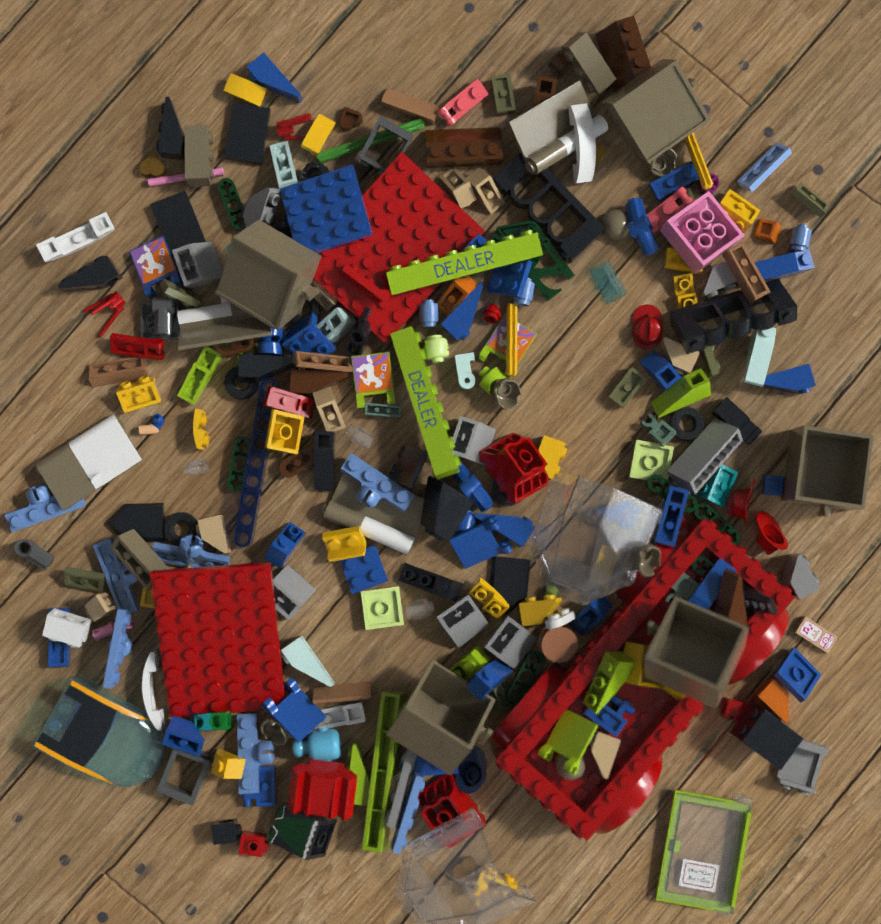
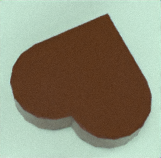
[339,107,363,131]

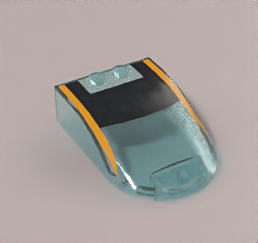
[32,674,166,787]

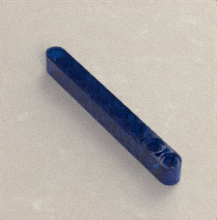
[234,378,279,547]

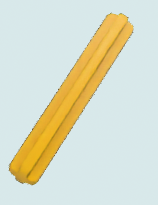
[684,133,713,190]
[506,303,517,377]

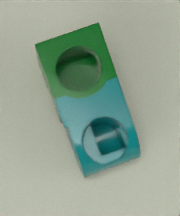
[193,711,232,731]

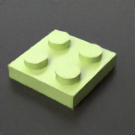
[628,440,674,485]
[361,586,404,630]

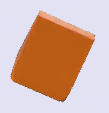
[754,219,781,244]

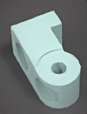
[454,352,475,390]

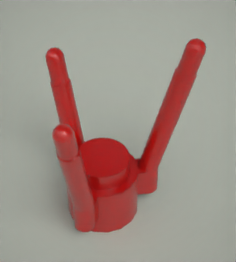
[277,113,313,141]
[83,291,126,338]

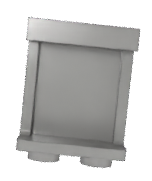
[774,740,829,795]

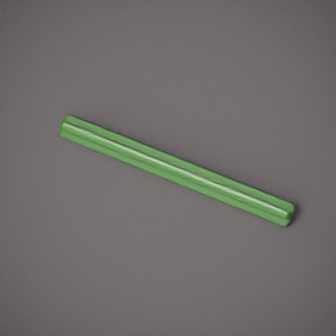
[317,118,424,163]

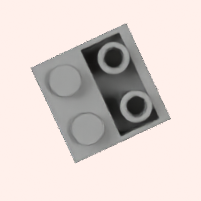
[172,242,223,290]
[453,416,496,466]
[780,554,820,600]
[273,565,316,620]
[437,594,490,648]
[484,615,538,669]

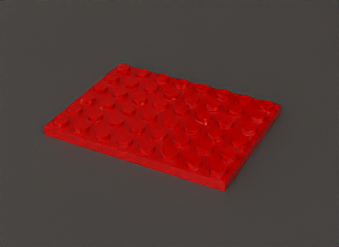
[313,152,485,344]
[150,562,286,717]

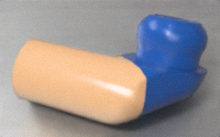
[139,414,164,435]

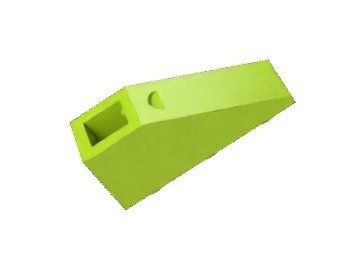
[651,368,711,418]
[448,645,491,681]
[583,651,635,714]
[346,741,371,806]

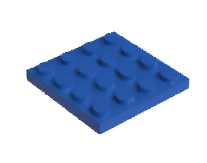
[280,164,373,253]

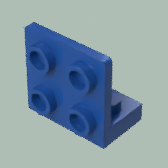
[282,312,336,369]

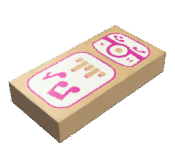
[794,616,838,653]

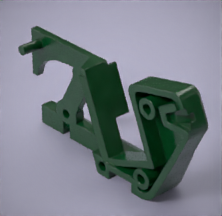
[491,221,575,301]

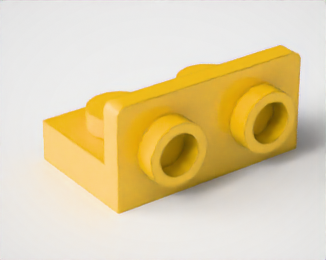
[719,189,761,234]
[116,375,161,413]
[322,526,366,562]

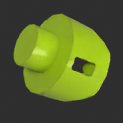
[478,366,507,395]

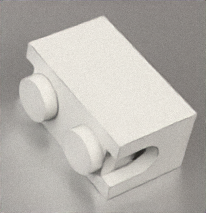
[42,608,91,648]

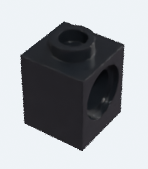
[211,818,242,845]

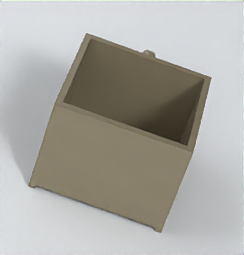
[602,59,711,163]
[215,220,321,331]
[781,425,874,517]
[645,596,749,709]
[386,659,496,776]

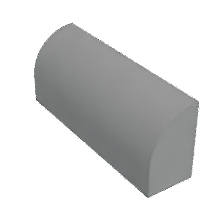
[667,418,743,494]

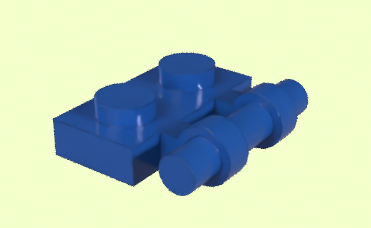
[583,694,635,737]
[241,765,277,807]

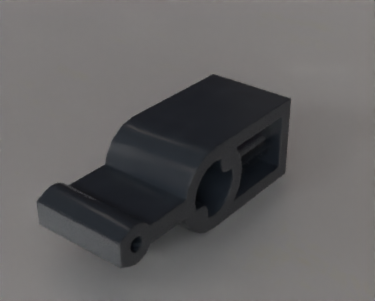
[344,307,372,356]
[711,397,762,446]

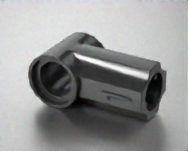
[152,297,175,336]
[14,539,55,571]

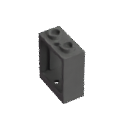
[358,116,414,175]
[157,748,214,806]

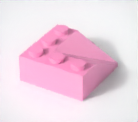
[660,191,745,274]

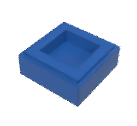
[762,475,784,496]

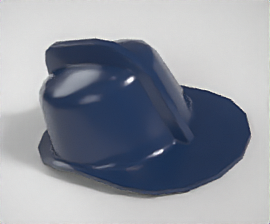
[455,746,487,794]

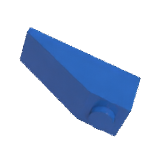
[246,52,302,103]
[754,250,814,281]
[441,283,483,342]
[750,364,816,395]
[655,486,689,547]
[474,513,535,547]
[686,558,736,610]
[466,658,514,701]

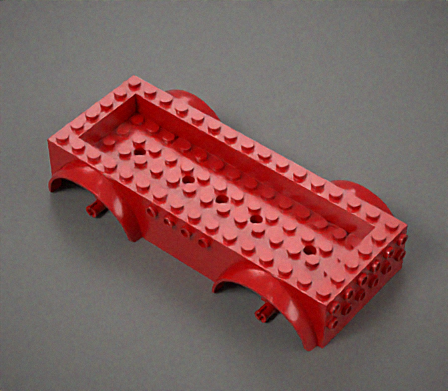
[489,518,795,841]

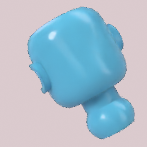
[293,727,341,762]

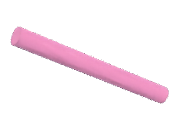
[148,167,224,187]

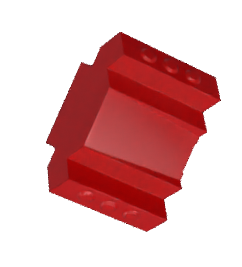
[479,433,548,504]
[287,759,358,821]
[417,774,486,849]

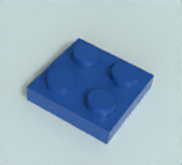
[487,259,532,298]
[340,545,388,594]
[773,647,821,703]

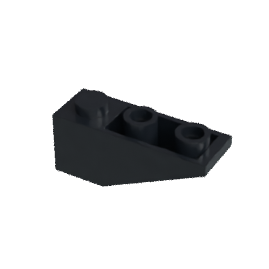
[156,97,185,160]
[58,255,123,292]
[237,352,295,383]
[314,431,336,490]
[399,563,463,601]

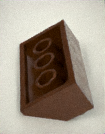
[595,15,651,93]
[425,127,503,168]

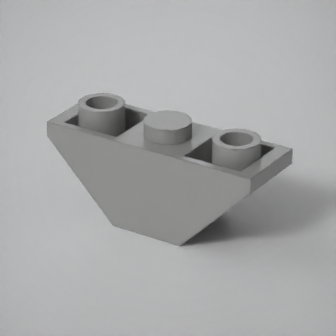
[243,188,281,228]
[700,261,738,299]

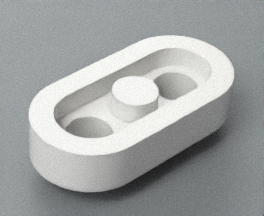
[544,608,575,629]

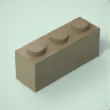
[561,32,616,94]
[185,125,214,187]
[110,529,169,590]

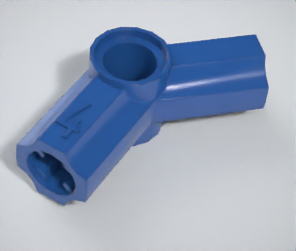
[625,198,660,256]
[451,460,494,512]

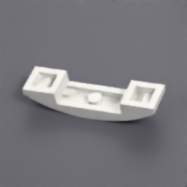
[569,103,596,184]
[36,212,115,262]
[142,650,166,731]
[290,702,366,737]

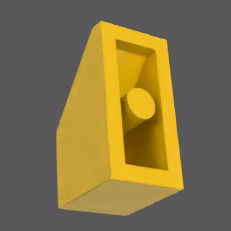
[211,749,246,779]

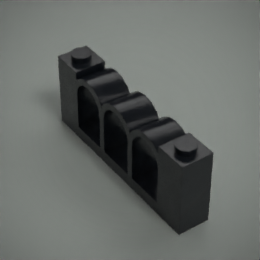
[493,152,606,263]
[670,278,797,354]

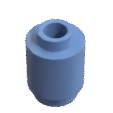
[789,224,812,252]
[513,278,535,307]
[419,300,439,328]

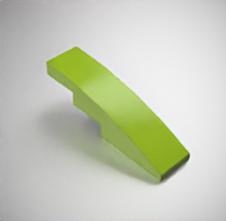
[177,343,229,405]

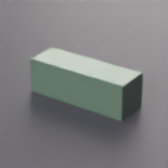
[365,403,402,419]

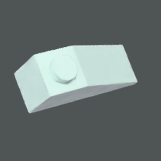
[269,141,298,188]
[317,307,357,343]
[744,327,776,387]
[281,636,335,687]

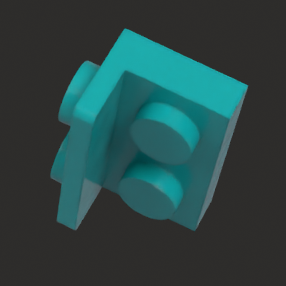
[696,464,738,508]

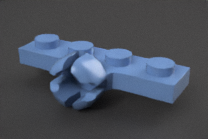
[340,453,415,512]
[4,484,86,532]
[152,534,230,567]
[93,538,140,614]
[103,608,133,689]
[237,713,274,795]
[390,771,425,854]

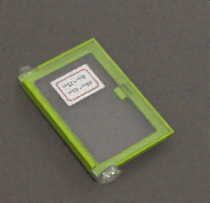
[655,789,753,918]

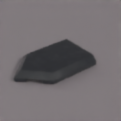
[106,503,165,542]
[490,556,531,615]

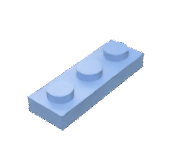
[737,142,792,192]

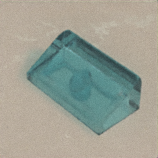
[590,261,627,304]

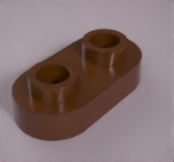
[215,338,254,356]
[279,448,314,477]

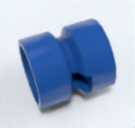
[257,328,284,356]

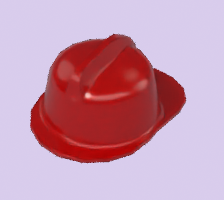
[632,304,663,350]
[727,478,755,524]
[756,511,788,555]

